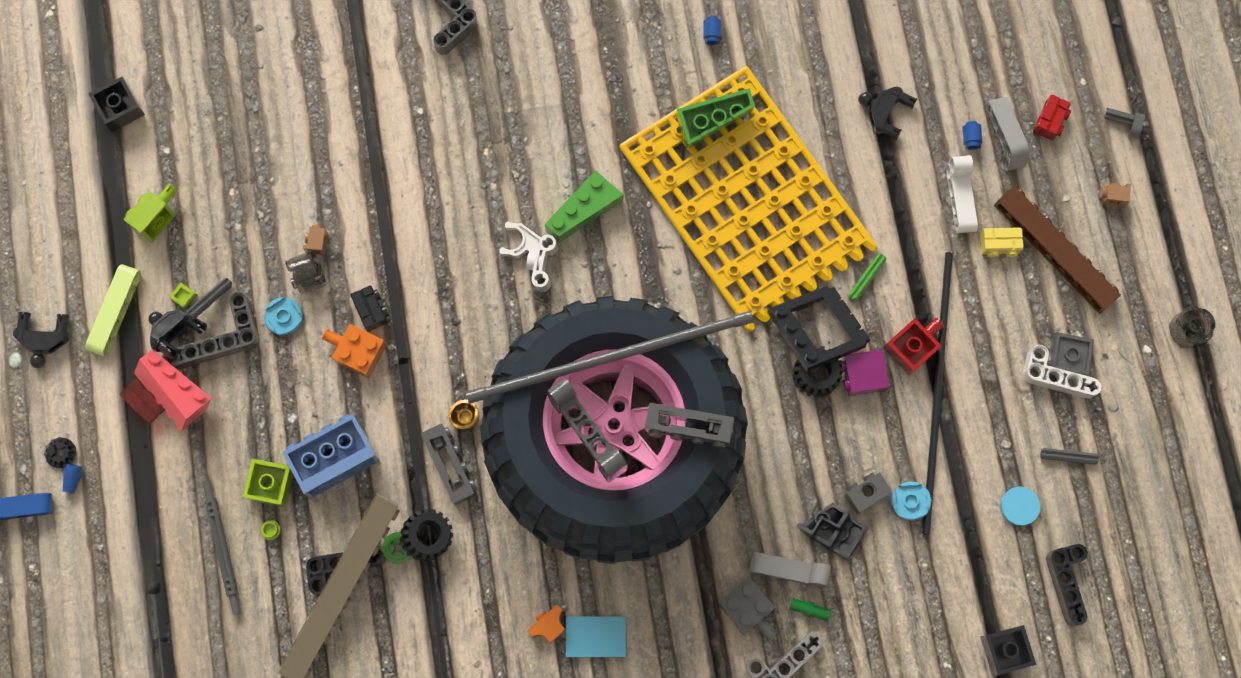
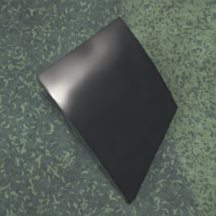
[797,503,868,561]

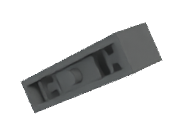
[645,403,734,448]
[421,423,477,506]

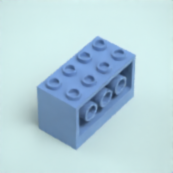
[282,414,380,499]

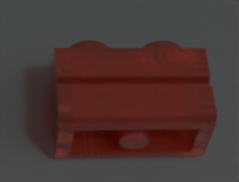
[119,378,165,424]

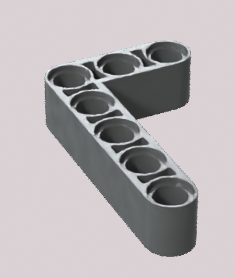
[433,0,478,55]
[163,292,260,370]

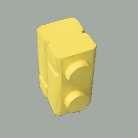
[980,228,1023,257]

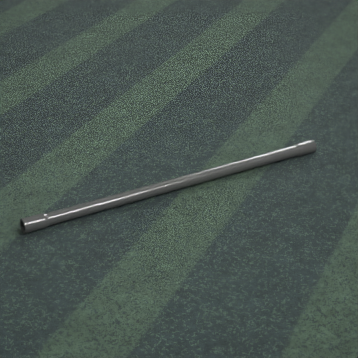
[466,311,754,404]

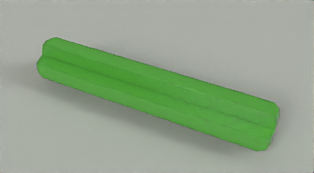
[848,253,886,302]

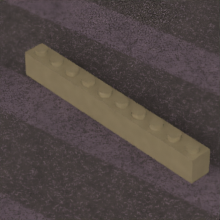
[278,493,400,678]

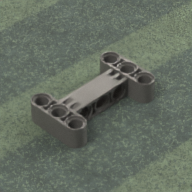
[547,378,627,483]

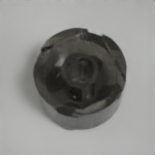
[285,250,326,294]
[1169,306,1216,348]

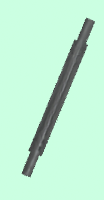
[202,480,241,615]

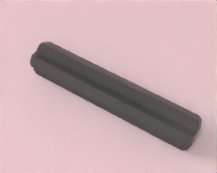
[186,278,232,320]
[1040,448,1099,465]

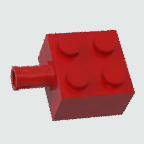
[883,318,944,376]

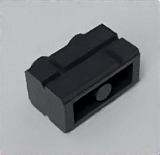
[350,285,389,332]

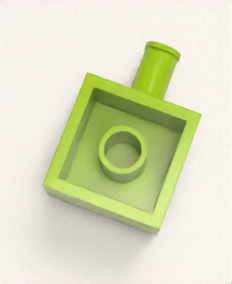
[123,183,178,244]

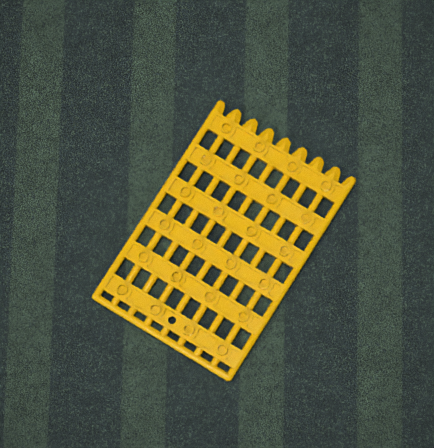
[619,66,878,332]

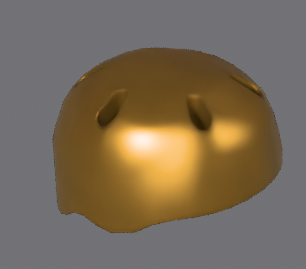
[448,400,479,431]

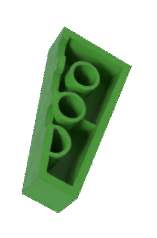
[676,88,755,149]
[545,170,624,243]

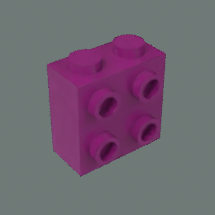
[841,349,890,396]

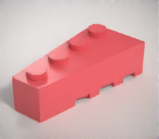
[134,350,212,432]

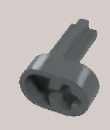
[1104,108,1145,139]

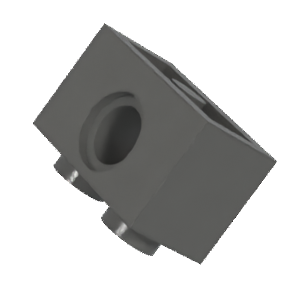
[844,472,892,514]

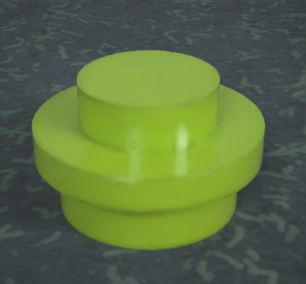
[260,520,281,540]

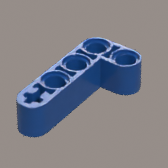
[0,493,53,520]

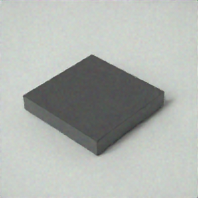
[1050,332,1094,377]

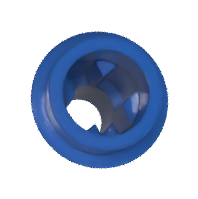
[62,464,84,494]

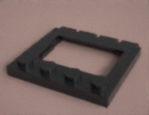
[767,286,871,372]

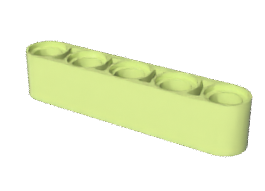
[85,264,141,357]

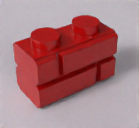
[1033,95,1071,140]

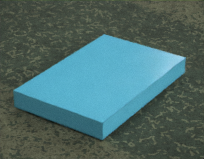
[566,617,626,657]

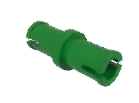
[789,597,831,622]

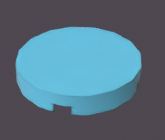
[264,297,303,335]
[892,481,931,521]
[1000,486,1040,526]

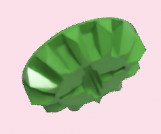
[382,532,412,564]

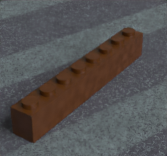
[994,185,1121,314]

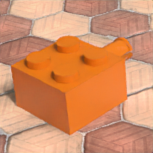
[322,324,387,379]

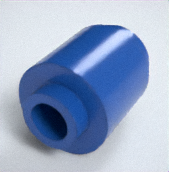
[703,16,722,45]
[962,121,982,150]

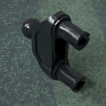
[858,86,918,141]
[148,309,207,359]
[13,312,70,368]

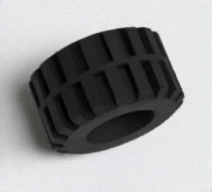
[792,346,843,398]
[400,509,453,561]

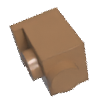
[1100,183,1131,207]
[303,225,328,255]

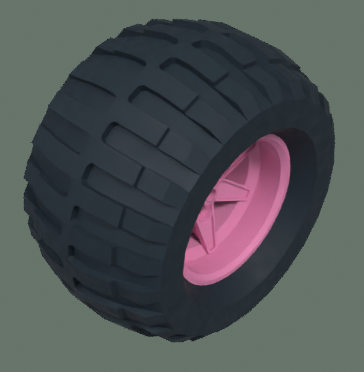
[480,296,748,564]

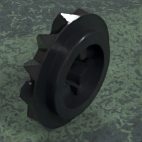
[44,437,76,468]

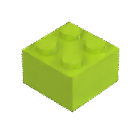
[242,459,294,508]

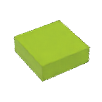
[169,283,197,309]

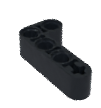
[1046,544,1088,626]
[306,549,386,596]

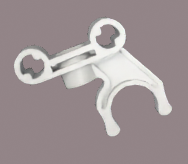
[500,222,558,292]

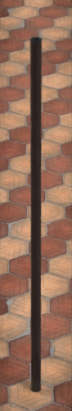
[922,252,953,535]

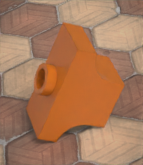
[527,604,566,643]

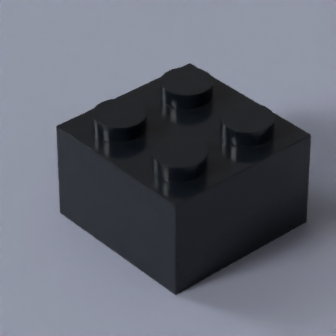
[89,76,145,132]
[980,625,1036,676]

